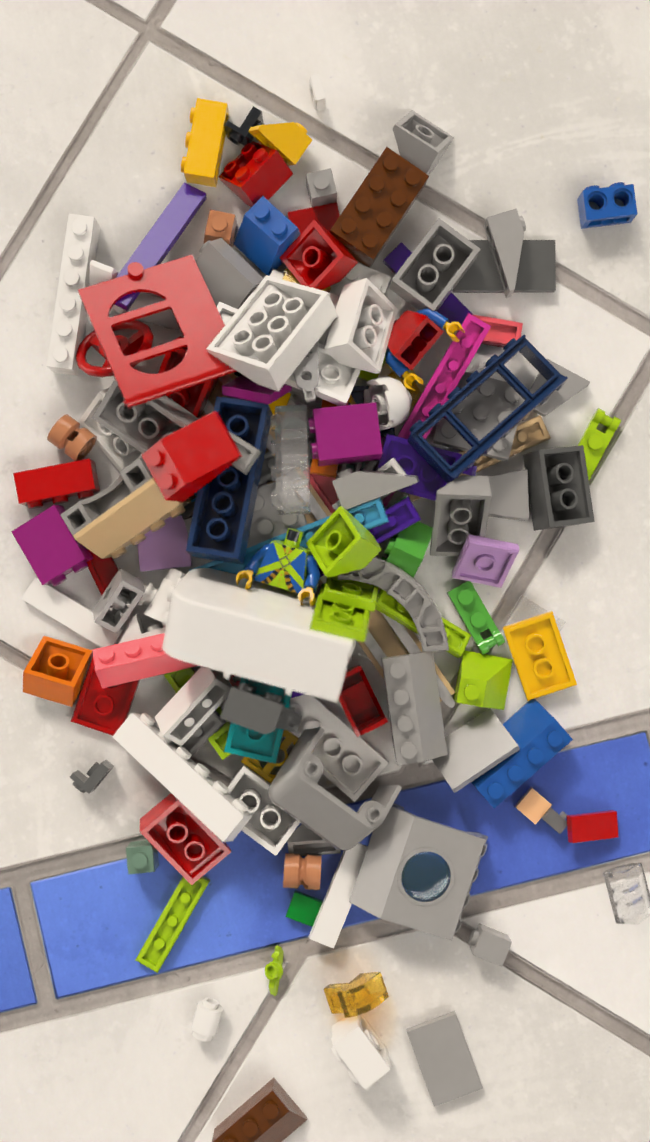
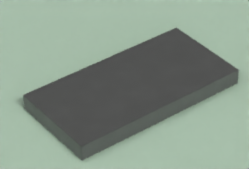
[453,240,556,293]

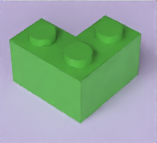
[381,521,432,578]

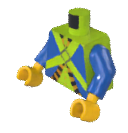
[236,528,320,607]

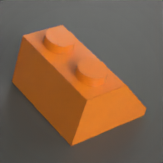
[23,636,93,707]

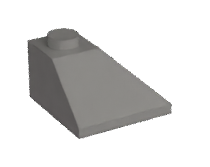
[393,111,454,175]

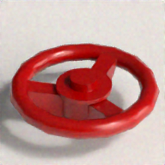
[75,320,154,377]

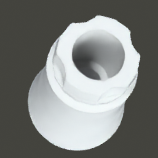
[143,568,186,623]

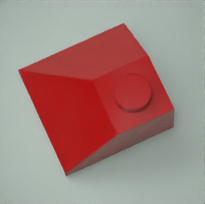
[280,219,358,290]

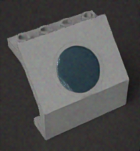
[349,804,488,941]

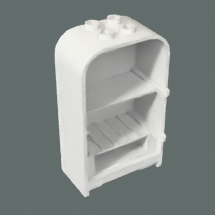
[162,568,357,702]

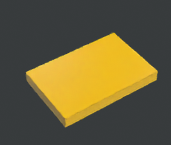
[502,611,577,701]

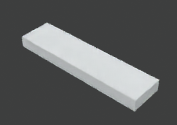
[22,577,124,648]
[309,843,368,949]

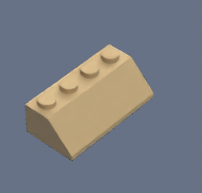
[73,478,191,559]

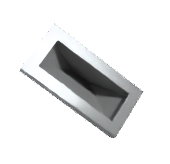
[287,824,341,856]

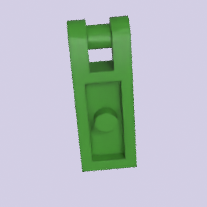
[447,581,505,655]

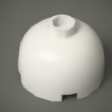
[364,377,412,431]

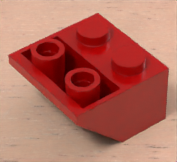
[218,141,293,207]

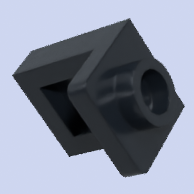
[224,106,264,146]

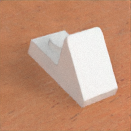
[120,614,166,643]

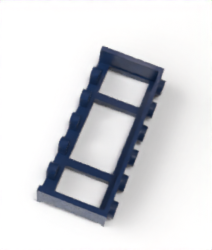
[408,335,569,484]

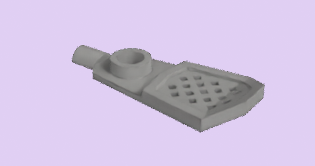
[293,341,319,402]

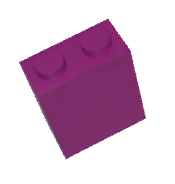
[308,402,383,466]
[11,505,93,587]

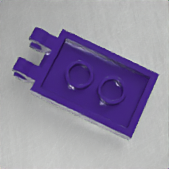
[376,434,478,501]

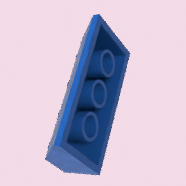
[471,699,573,809]

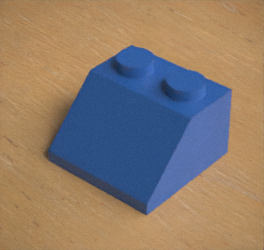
[234,196,301,276]

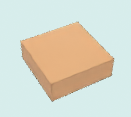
[515,787,552,825]

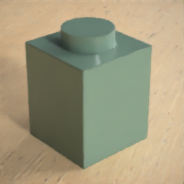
[126,840,159,874]

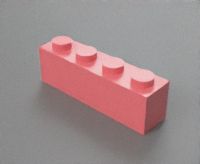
[93,633,199,688]

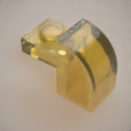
[324,972,389,1018]

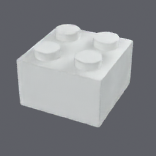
[331,1008,391,1089]

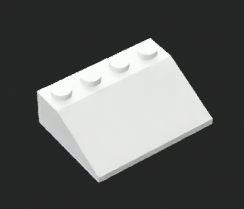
[206,275,337,391]

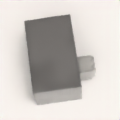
[542,807,567,834]

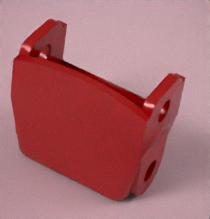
[339,665,388,737]

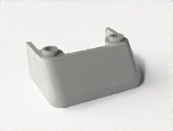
[268,727,402,850]

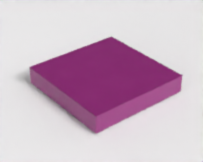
[222,375,292,404]

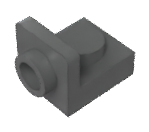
[70,760,114,794]

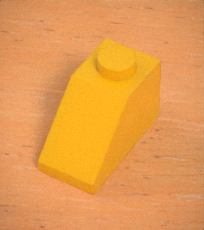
[248,122,312,166]

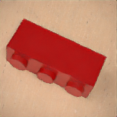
[13,458,100,509]

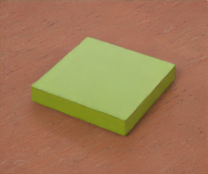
[322,575,378,612]

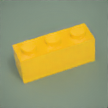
[181,98,229,187]

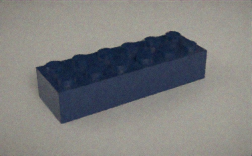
[186,396,273,565]

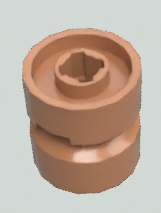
[47,414,97,461]
[283,853,322,890]

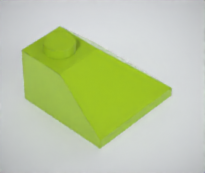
[306,505,382,578]
[453,650,513,710]

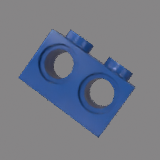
[577,182,638,229]

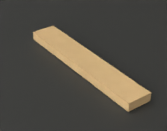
[407,415,551,502]

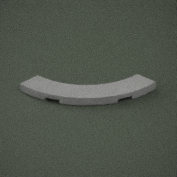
[338,557,449,652]

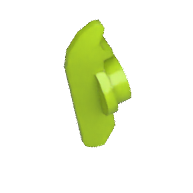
[265,945,284,996]

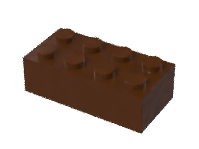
[330,147,429,268]

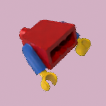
[385,308,465,392]

